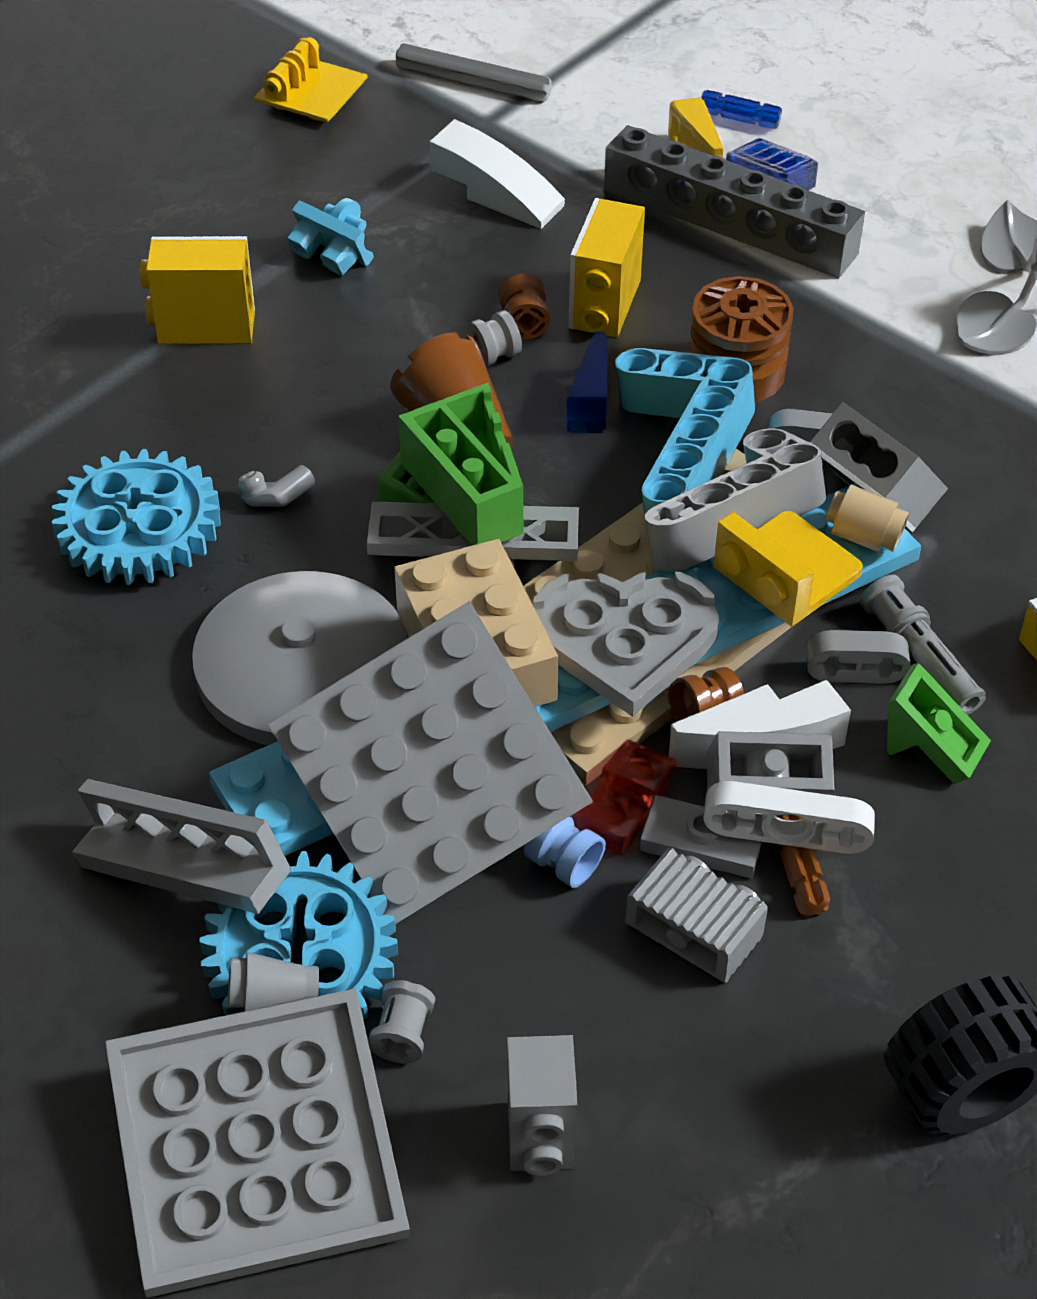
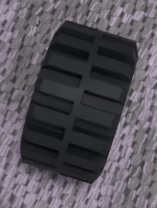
[883,975,1037,1136]

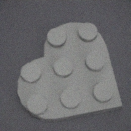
[533,572,719,717]

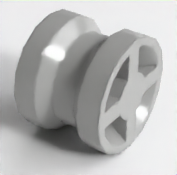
[466,310,522,366]

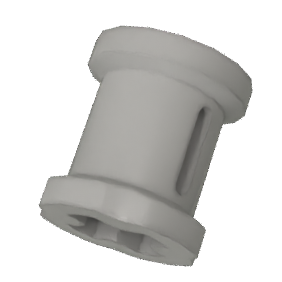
[368,980,435,1063]

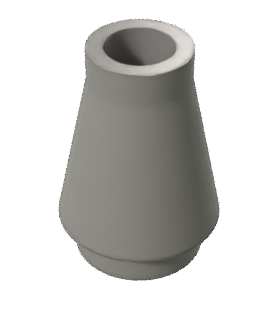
[228,952,319,1012]

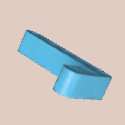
[615,348,755,534]

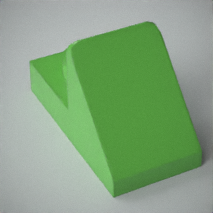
[887,663,991,784]

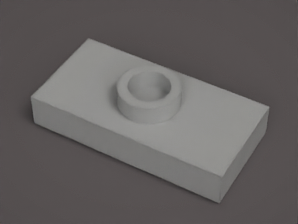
[640,795,763,879]

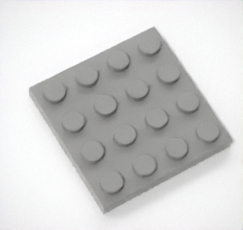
[268,601,593,924]
[105,988,410,1298]

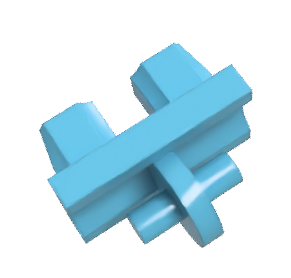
[287,198,374,276]

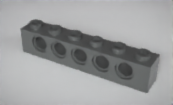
[604,125,865,279]

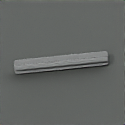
[395,43,552,102]

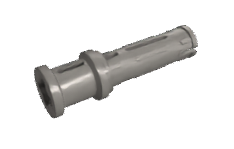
[860,575,986,715]

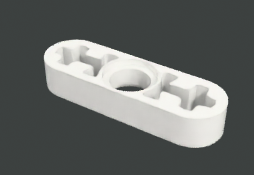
[704,781,875,854]

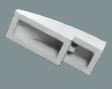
[430,119,565,229]
[668,680,851,769]

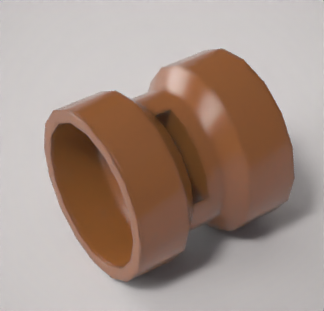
[499,274,550,340]
[668,667,744,722]

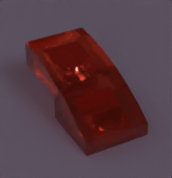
[573,739,677,855]

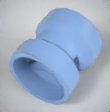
[524,817,606,888]

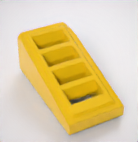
[668,97,724,158]

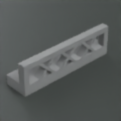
[367,502,579,561]
[72,779,291,914]

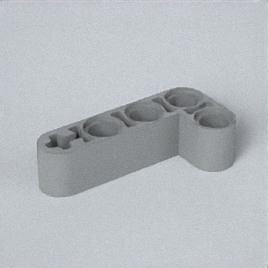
[645,428,826,572]

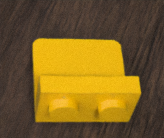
[713,511,863,627]

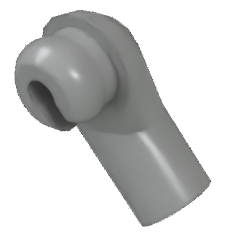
[237,465,315,507]

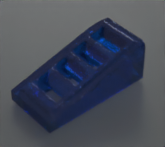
[726,138,818,190]
[567,332,607,433]

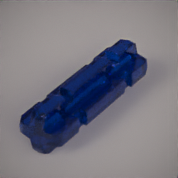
[701,90,782,129]

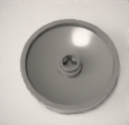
[192,571,408,745]

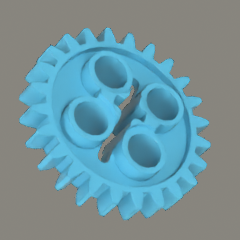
[52,449,221,585]
[200,851,398,1019]

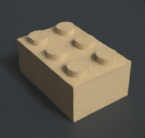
[395,539,559,707]

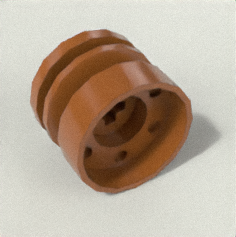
[689,276,794,403]

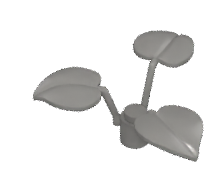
[956,200,1037,355]

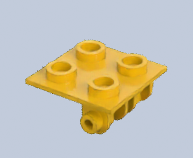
[254,37,368,123]

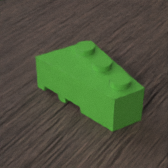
[398,382,524,546]

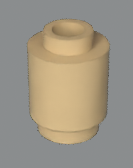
[826,485,910,552]

